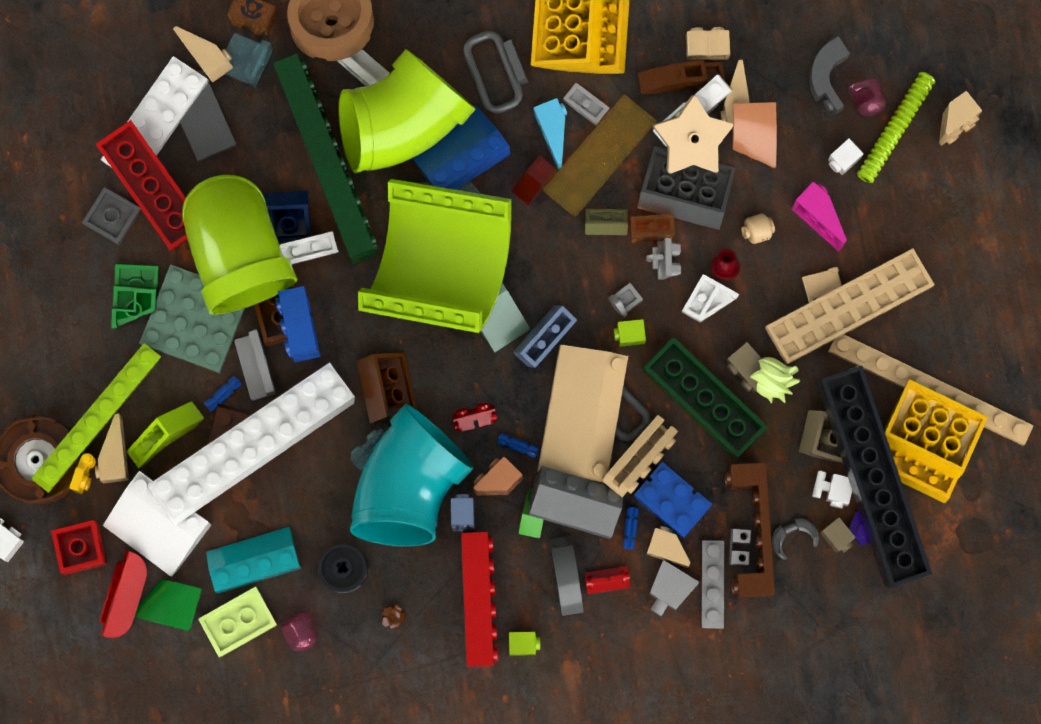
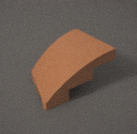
[732,102,777,168]

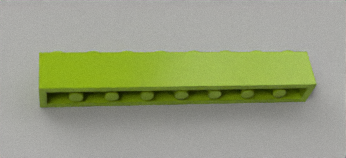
[32,343,161,493]

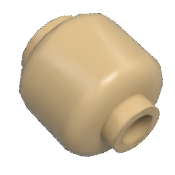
[741,214,775,244]

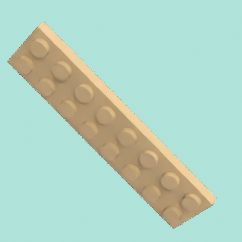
[765,249,935,365]

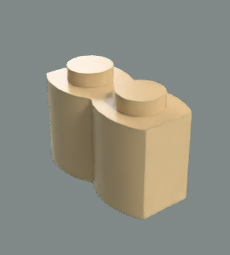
[686,27,730,61]

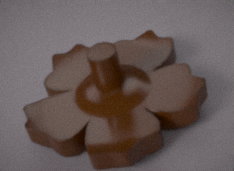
[381,603,406,630]

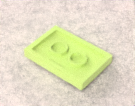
[198,587,277,657]

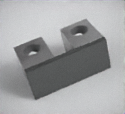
[728,529,751,566]

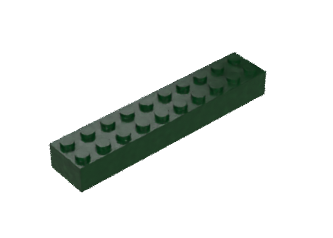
[273,54,378,266]

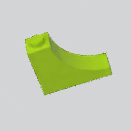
[126,401,204,468]

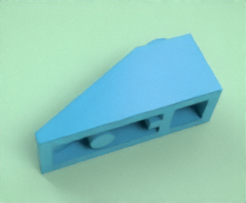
[533,98,567,170]

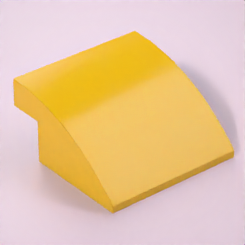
[531,0,629,74]
[884,379,988,503]

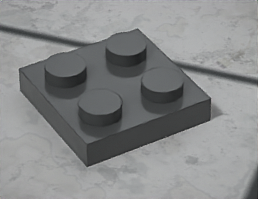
[82,187,141,245]

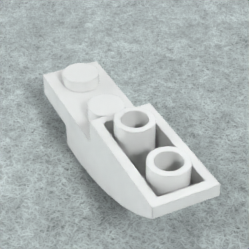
[653,75,733,147]

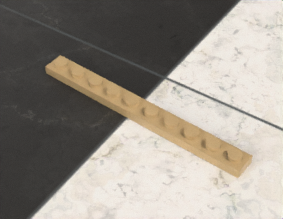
[828,335,1033,446]

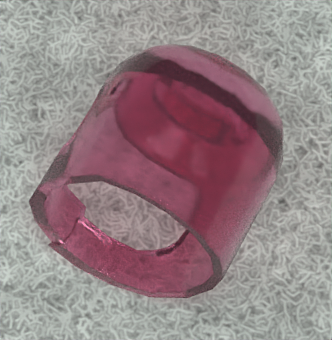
[848,79,887,117]
[280,612,318,652]

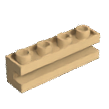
[602,415,678,497]

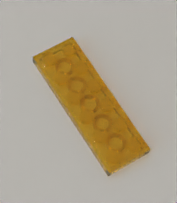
[543,94,657,217]

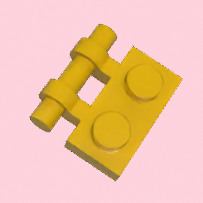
[69,453,96,495]

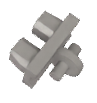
[646,238,681,280]

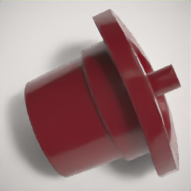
[710,249,740,280]

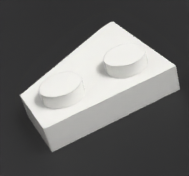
[682,274,739,323]

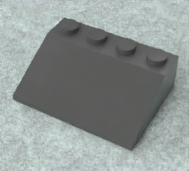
[637,146,736,230]

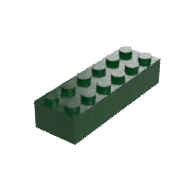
[642,337,768,461]

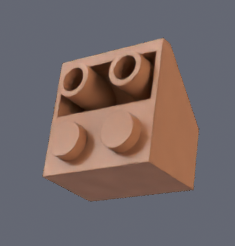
[473,457,523,495]

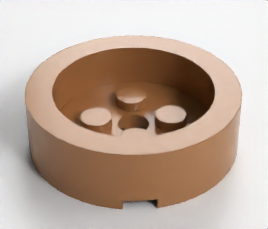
[287,0,374,61]

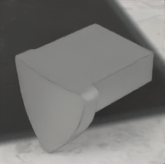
[608,283,643,318]

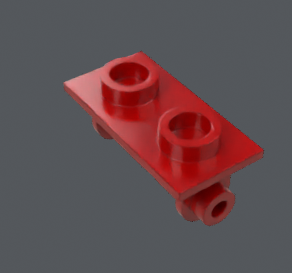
[451,403,497,432]
[584,566,631,594]

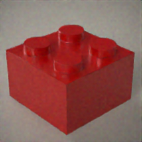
[51,520,108,575]

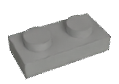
[563,83,609,126]

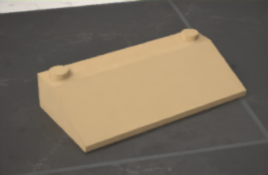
[537,345,628,484]

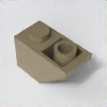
[726,342,761,394]

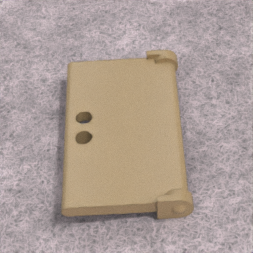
[802,267,856,331]

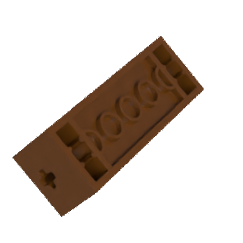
[724,463,775,599]

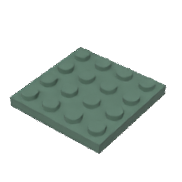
[139,264,246,374]

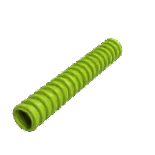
[857,72,936,183]

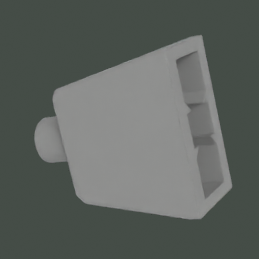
[649,560,699,616]

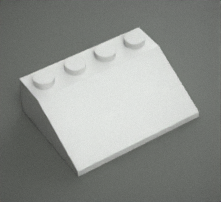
[103,471,211,577]

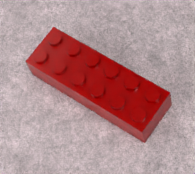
[95,120,188,252]
[461,532,498,668]

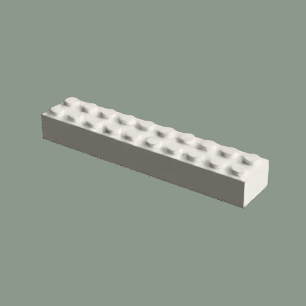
[149,363,355,525]

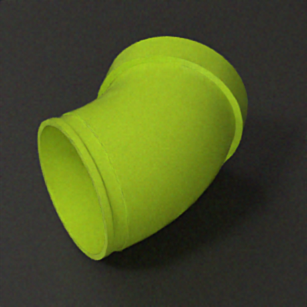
[339,49,476,173]
[182,175,298,315]

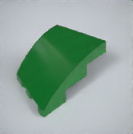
[111,263,159,328]
[134,579,202,632]

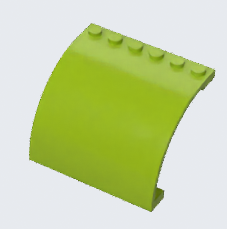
[358,179,511,333]

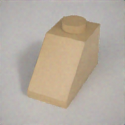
[646,526,690,568]

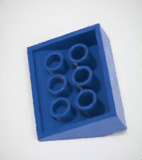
[411,104,510,190]

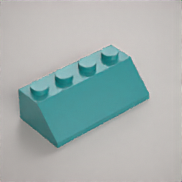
[206,527,302,594]

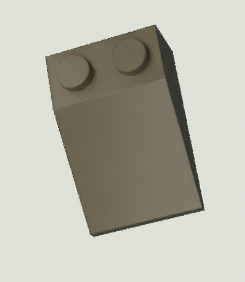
[798,410,843,464]

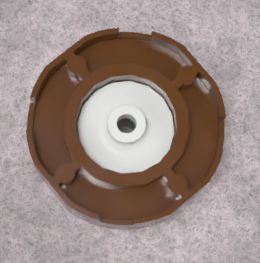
[0,417,81,506]

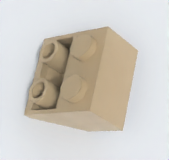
[939,91,982,146]

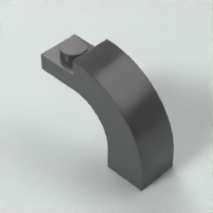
[809,36,850,116]
[549,536,584,616]

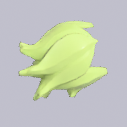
[750,357,800,403]

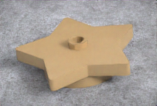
[653,95,733,174]

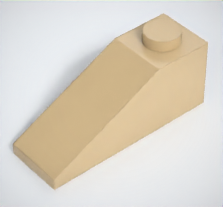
[173,26,233,82]
[720,60,750,124]
[95,414,129,484]

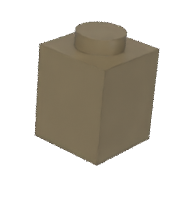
[820,518,856,553]

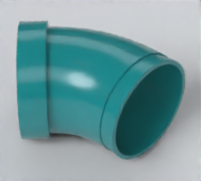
[350,404,474,546]

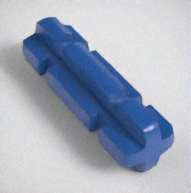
[204,376,242,412]
[497,433,539,458]
[623,507,639,550]

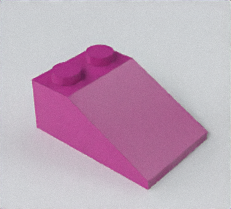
[791,182,847,252]

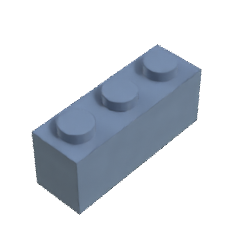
[513,305,577,368]
[451,494,475,531]

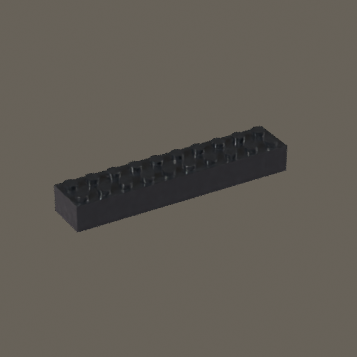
[815,365,932,588]

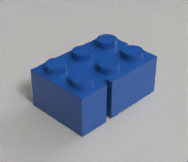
[276,286,321,362]
[633,462,712,540]

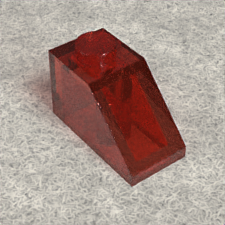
[512,156,556,206]

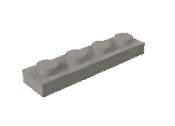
[701,540,724,629]

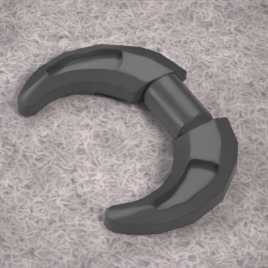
[771,518,819,560]

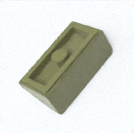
[585,209,628,235]

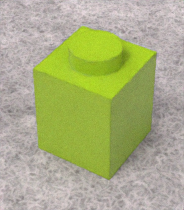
[614,319,646,347]
[509,632,540,656]

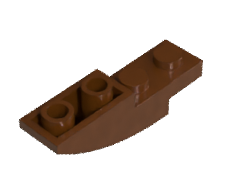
[637,60,726,94]

